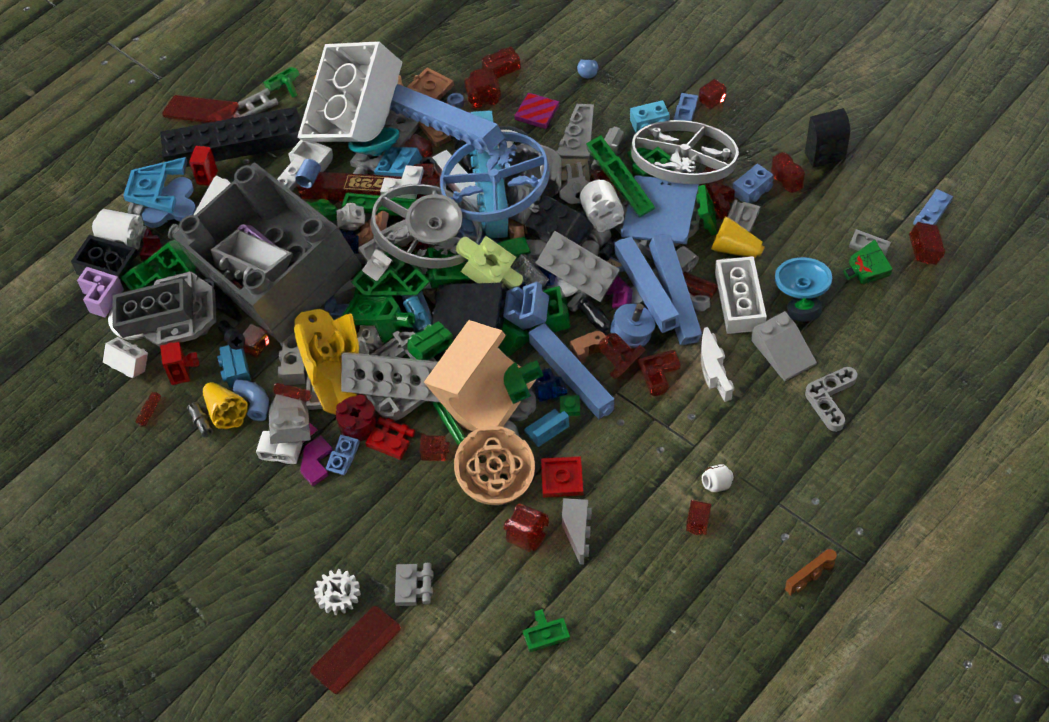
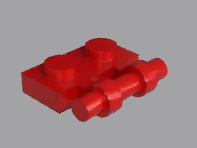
[365,417,416,460]

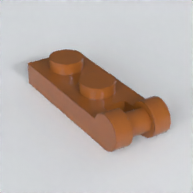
[785,549,837,596]

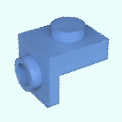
[324,295,349,320]

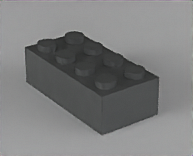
[112,278,193,338]

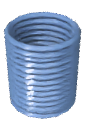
[295,159,321,188]

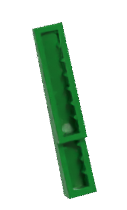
[586,135,655,218]

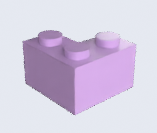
[77,267,124,317]

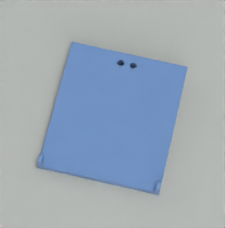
[621,176,699,244]

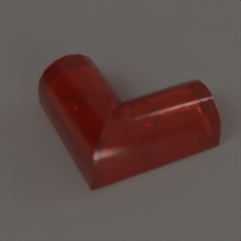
[638,350,681,396]

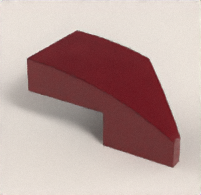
[140,229,162,261]

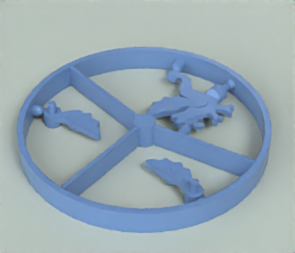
[440,132,550,222]

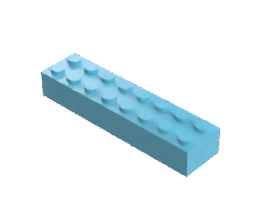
[469,111,508,238]

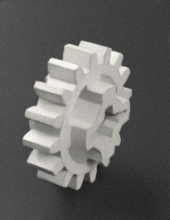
[314,569,361,615]

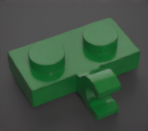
[523,609,570,653]

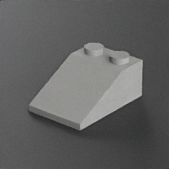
[751,311,817,382]

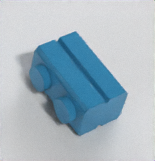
[217,345,251,388]

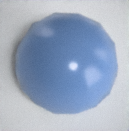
[577,59,599,79]

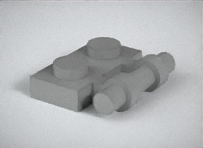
[395,563,434,606]

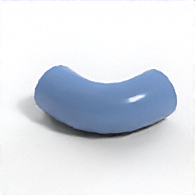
[233,379,269,421]

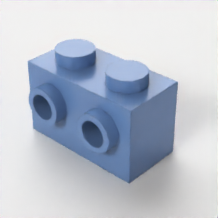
[732,163,773,204]

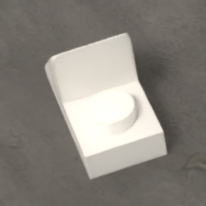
[362,249,392,281]

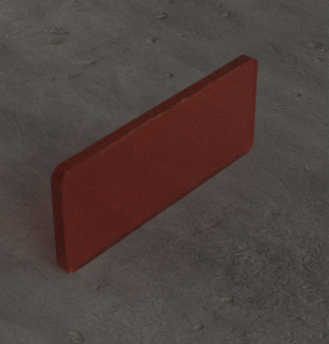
[162,95,239,123]
[310,606,401,694]

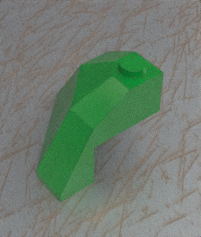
[122,239,196,291]
[351,243,430,295]

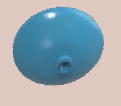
[775,257,832,299]

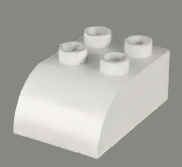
[297,42,402,142]

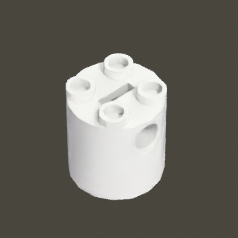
[580,180,624,232]
[92,209,147,250]

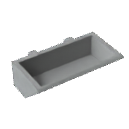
[211,229,293,282]

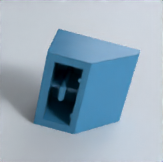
[374,147,423,179]

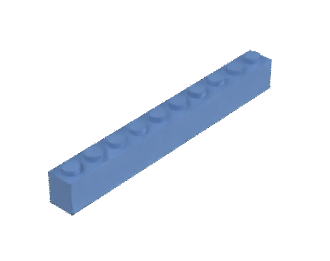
[389,84,505,152]

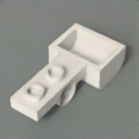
[277,140,333,191]

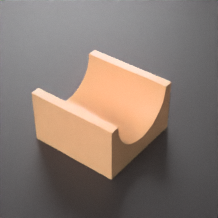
[424,320,536,431]

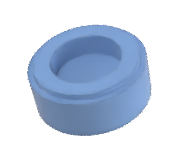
[447,93,464,109]

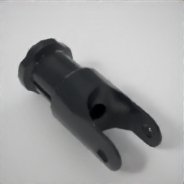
[577,297,611,335]

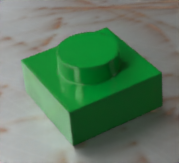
[560,395,580,416]

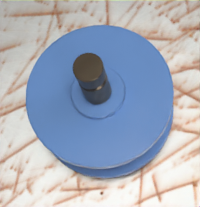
[610,304,655,348]

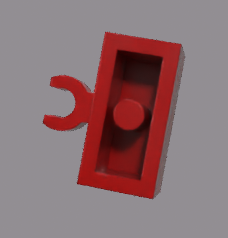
[160,342,200,385]

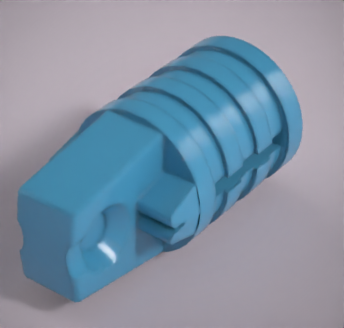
[403,296,431,331]

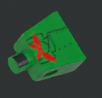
[843,240,893,284]

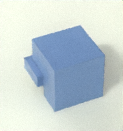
[503,282,549,330]

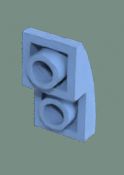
[326,435,360,476]

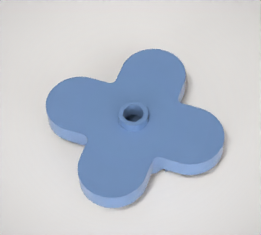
[142,177,196,228]

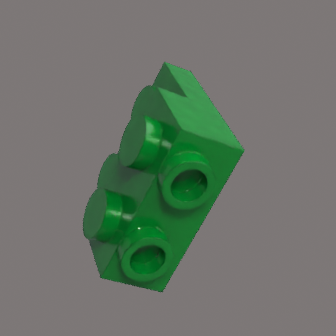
[422,248,470,288]

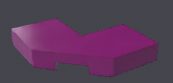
[606,275,633,310]
[300,435,333,487]

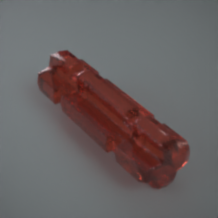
[273,383,311,402]
[135,392,161,427]

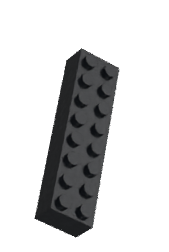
[160,107,301,167]

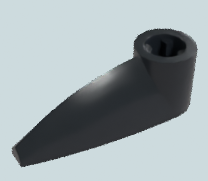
[204,279,242,321]

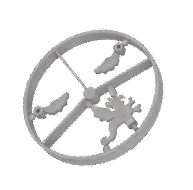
[631,120,739,184]
[371,184,482,268]

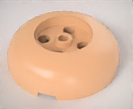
[454,426,535,505]

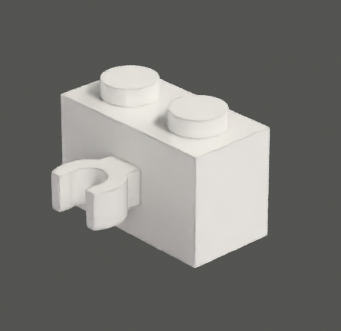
[103,337,148,378]

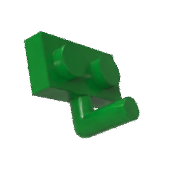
[263,67,300,98]

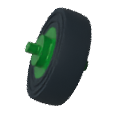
[787,297,822,321]

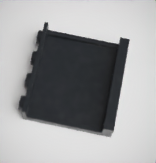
[432,282,508,361]

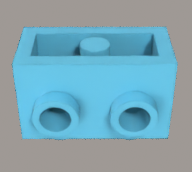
[630,100,670,133]

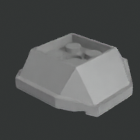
[143,272,216,347]

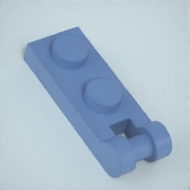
[913,189,953,232]

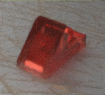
[708,182,735,220]

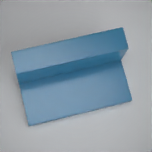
[524,409,569,447]

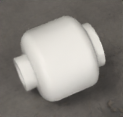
[702,464,734,492]

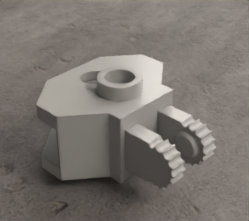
[559,162,590,204]

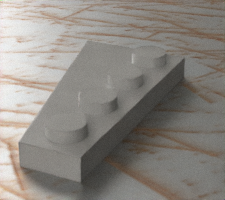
[556,104,594,161]

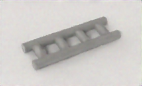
[208,88,278,122]

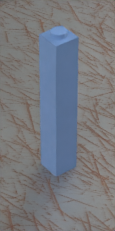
[649,234,702,346]
[614,236,680,333]
[529,323,614,419]

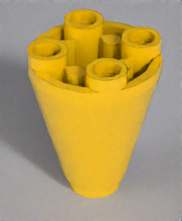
[203,382,248,429]

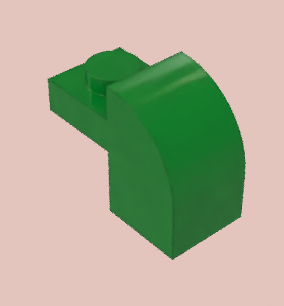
[504,360,543,404]

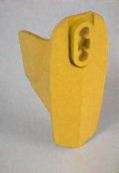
[294,309,359,415]

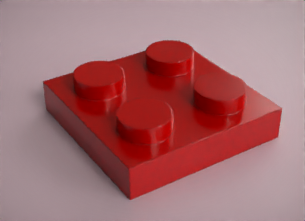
[541,456,583,498]

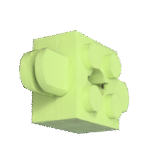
[456,236,523,289]

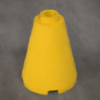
[711,216,765,258]

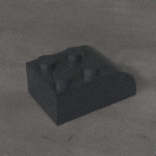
[805,108,850,168]
[525,195,594,247]
[71,235,138,282]

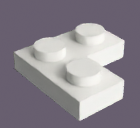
[380,165,424,199]

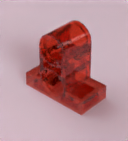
[599,333,645,379]

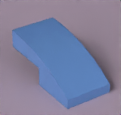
[674,93,698,121]

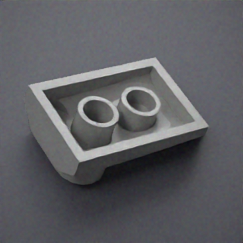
[269,391,311,444]

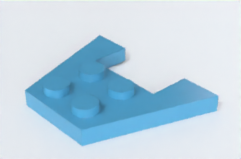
[123,157,187,213]

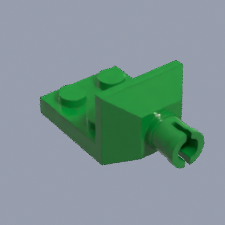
[342,294,415,343]

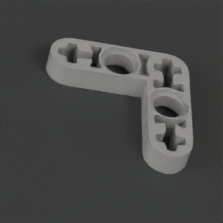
[805,367,857,432]

